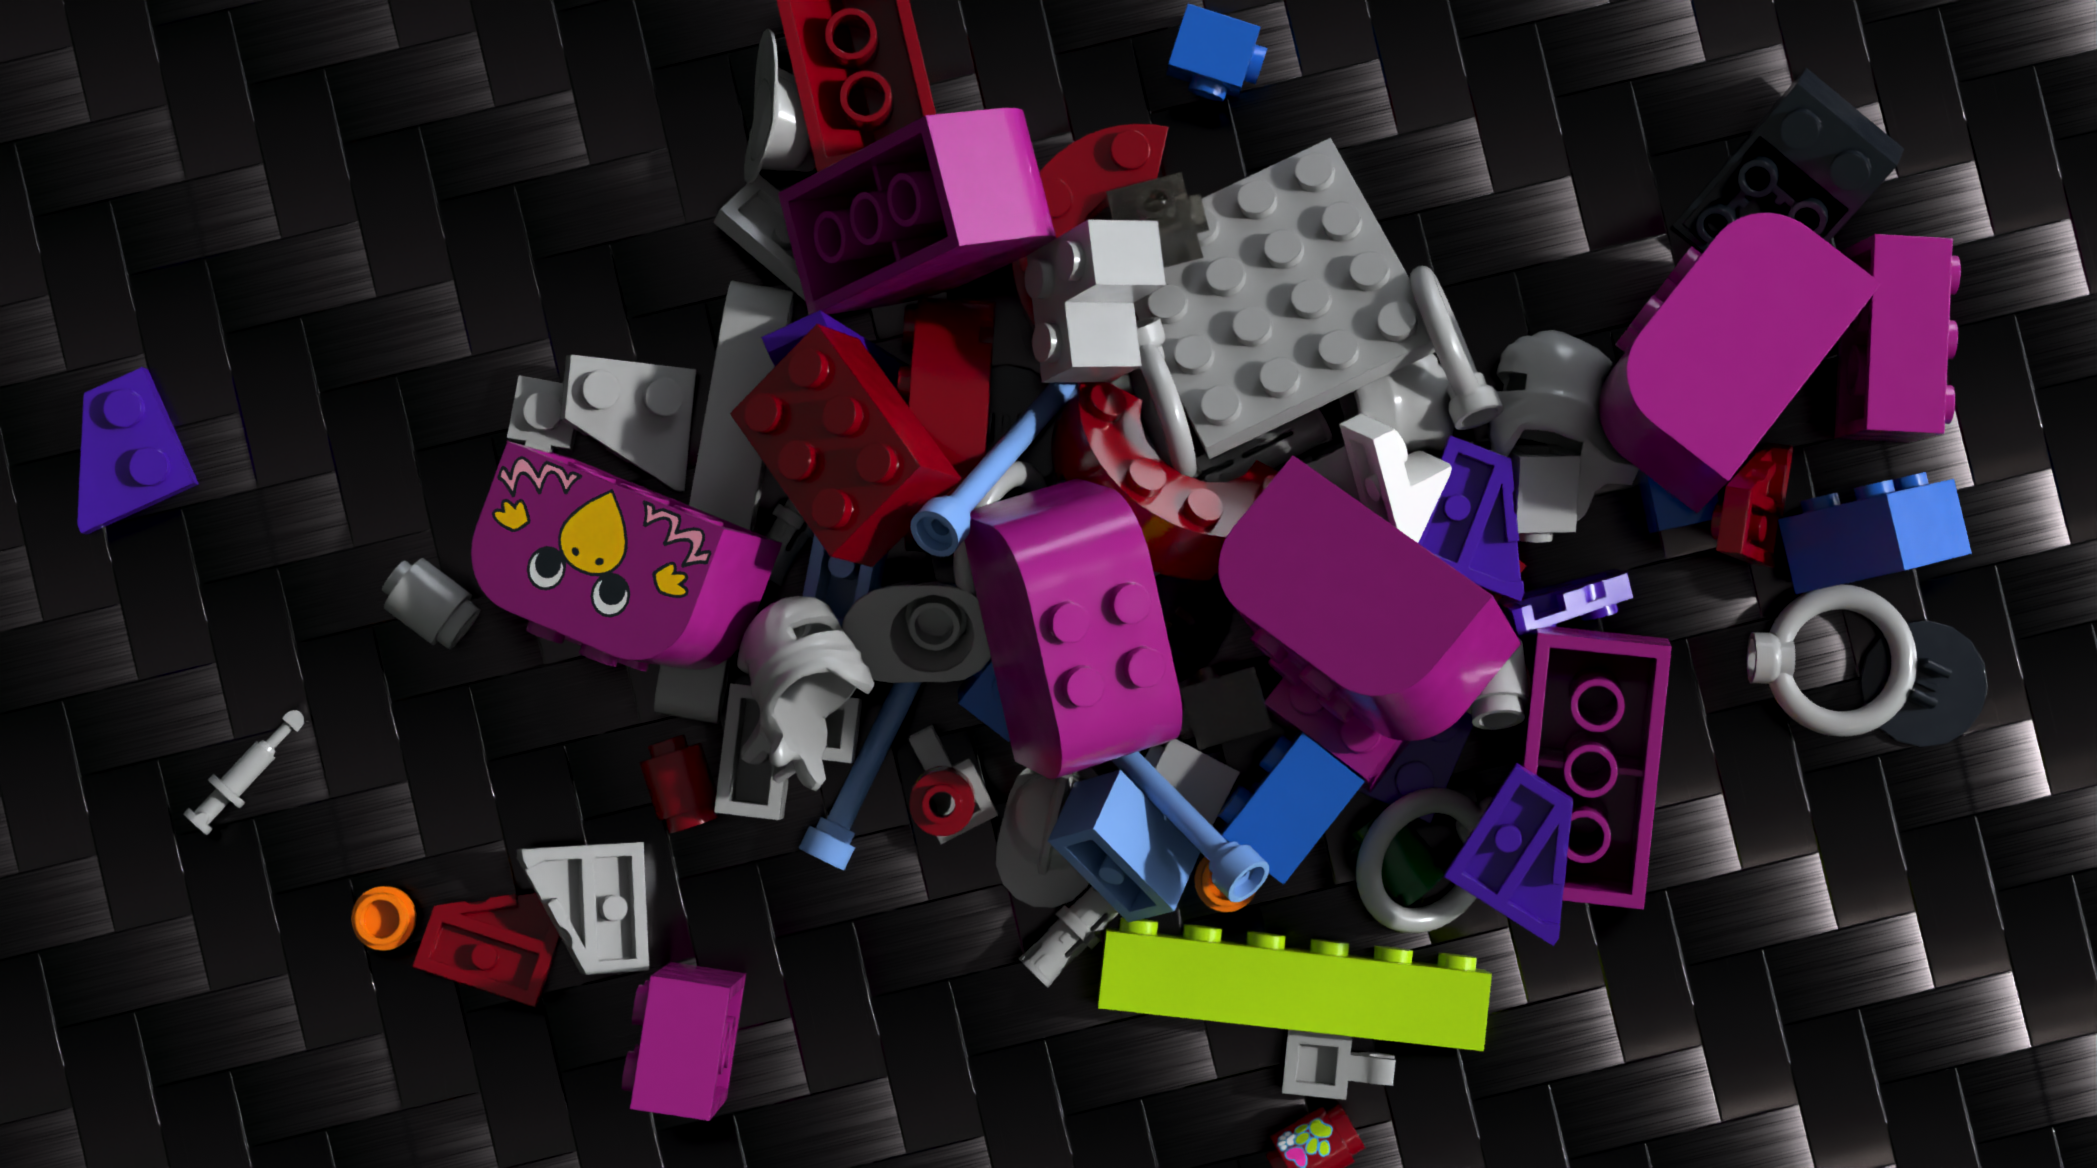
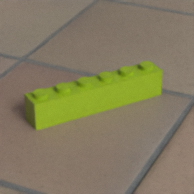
[1097,917,1492,1051]

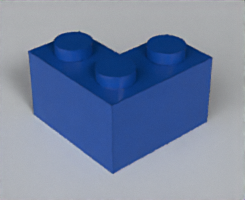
[1778,472,1972,594]
[1216,732,1365,885]

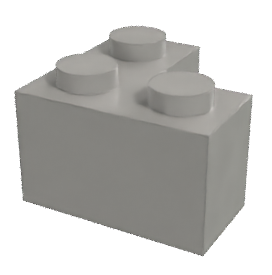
[1025,220,1166,383]
[714,683,863,820]

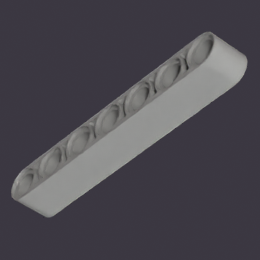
[654,280,795,724]

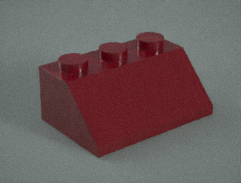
[777,0,936,172]

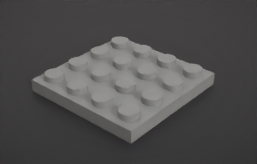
[1134,138,1436,459]

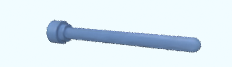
[910,382,1078,557]
[799,583,956,870]
[1111,752,1269,902]

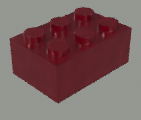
[730,324,962,567]

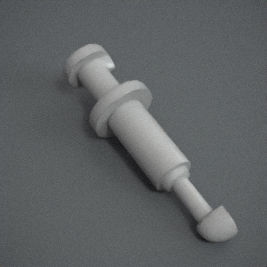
[183,710,304,835]

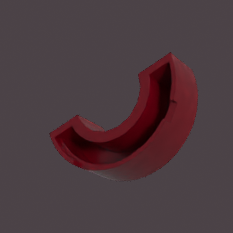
[1012,124,1169,383]
[897,298,996,552]
[1052,382,1279,580]

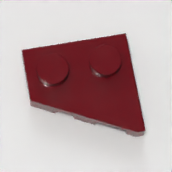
[1711,443,1793,567]
[412,893,561,1009]

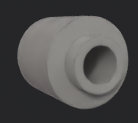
[381,558,481,650]
[1466,638,1530,730]

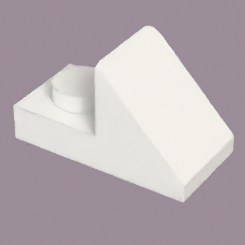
[1339,414,1452,543]

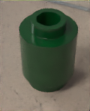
[1350,809,1444,906]

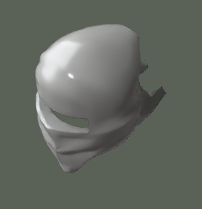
[1487,330,1639,521]
[1306,354,1454,503]
[737,596,874,791]

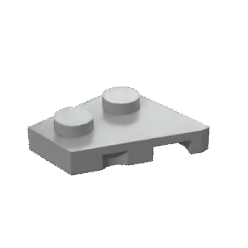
[560,355,696,492]
[517,842,649,975]

